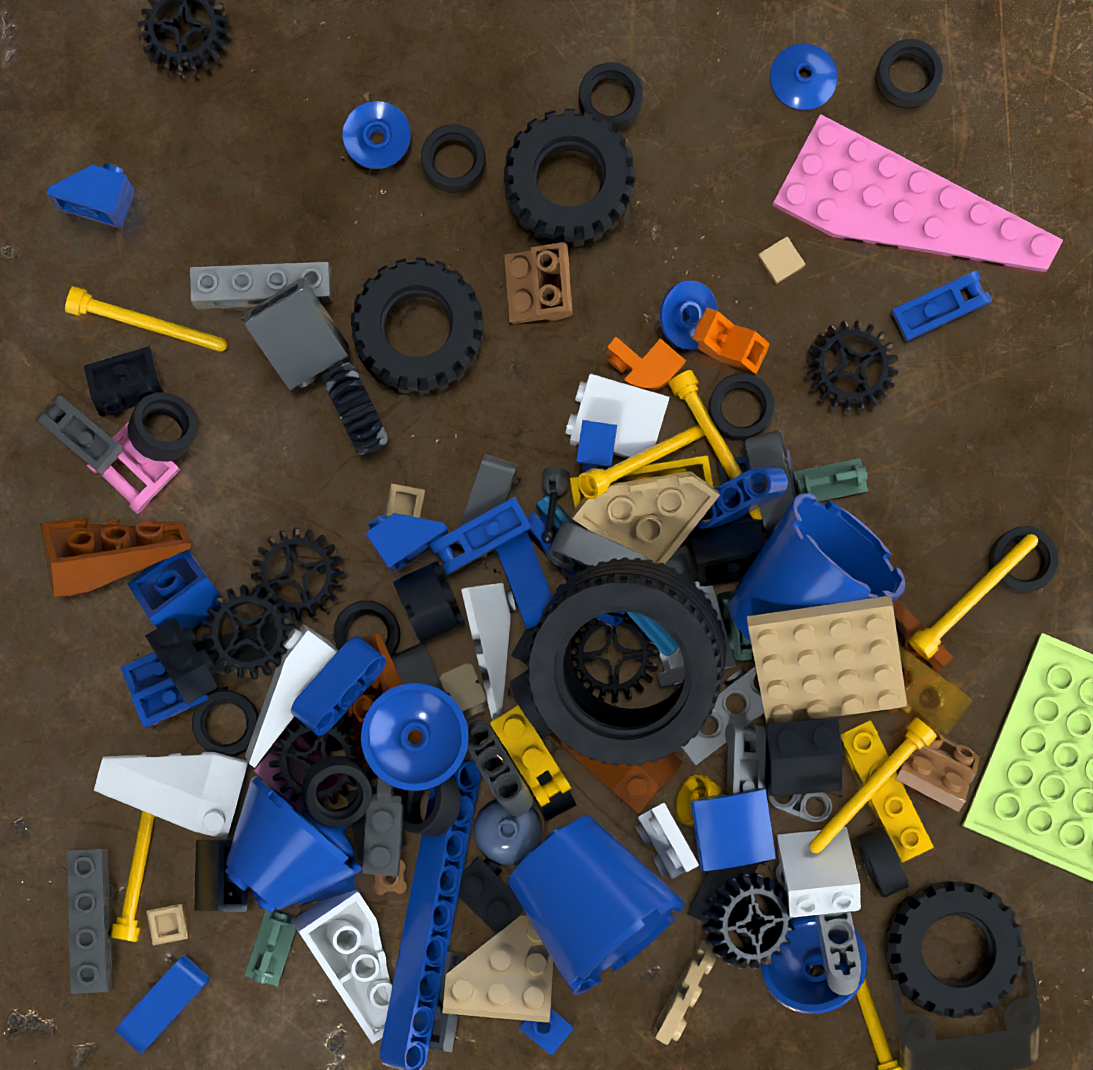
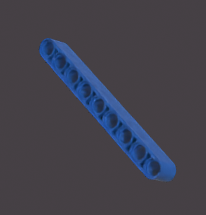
[380,759,481,1070]

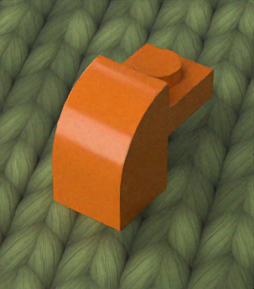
[692,307,770,375]
[606,337,686,392]

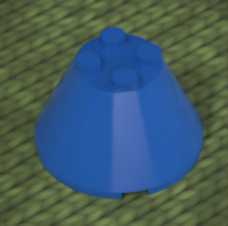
[225,775,363,913]

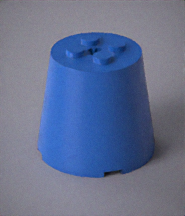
[728,493,905,643]
[508,815,685,995]

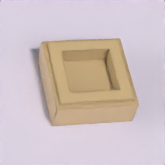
[758,236,806,285]
[385,484,425,518]
[147,904,189,945]

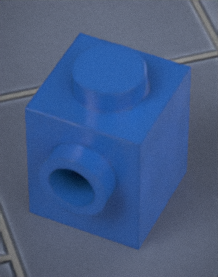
[576,420,617,471]
[519,1007,574,1056]

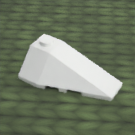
[461,583,516,721]
[245,624,338,768]
[94,752,248,840]
[291,890,392,1044]

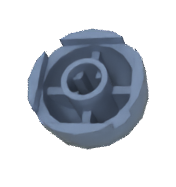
[473,796,542,865]

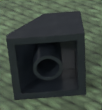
[765,718,842,796]

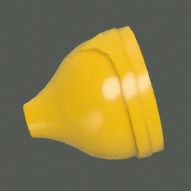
[675,774,725,828]

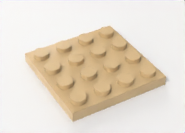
[747,596,907,724]

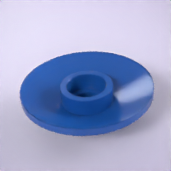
[770,43,838,111]
[342,101,411,169]
[660,281,718,350]
[301,809,356,858]

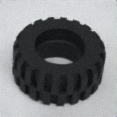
[504,108,635,246]
[351,257,484,395]
[885,881,1026,1018]

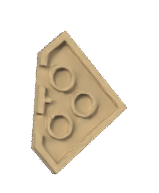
[571,471,720,564]
[442,915,553,1023]
[651,939,717,1045]

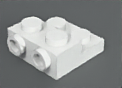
[635,803,699,879]

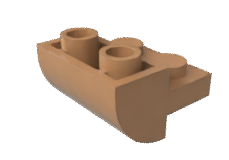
[504,242,573,324]
[896,729,981,812]

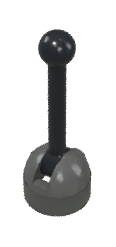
[541,466,570,544]

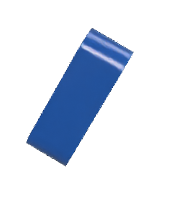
[696,466,788,528]
[496,531,553,629]
[291,636,386,736]
[115,954,210,1055]

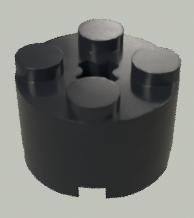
[393,561,466,643]

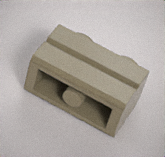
[439,663,488,721]

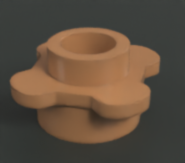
[373,860,407,896]

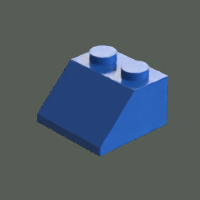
[46,163,135,229]
[365,513,448,575]
[127,550,224,629]

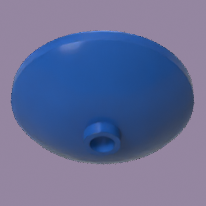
[361,683,468,791]
[761,915,868,1014]

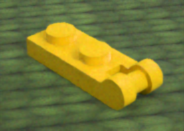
[490,705,571,807]

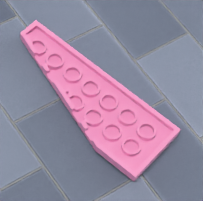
[772,114,1063,272]

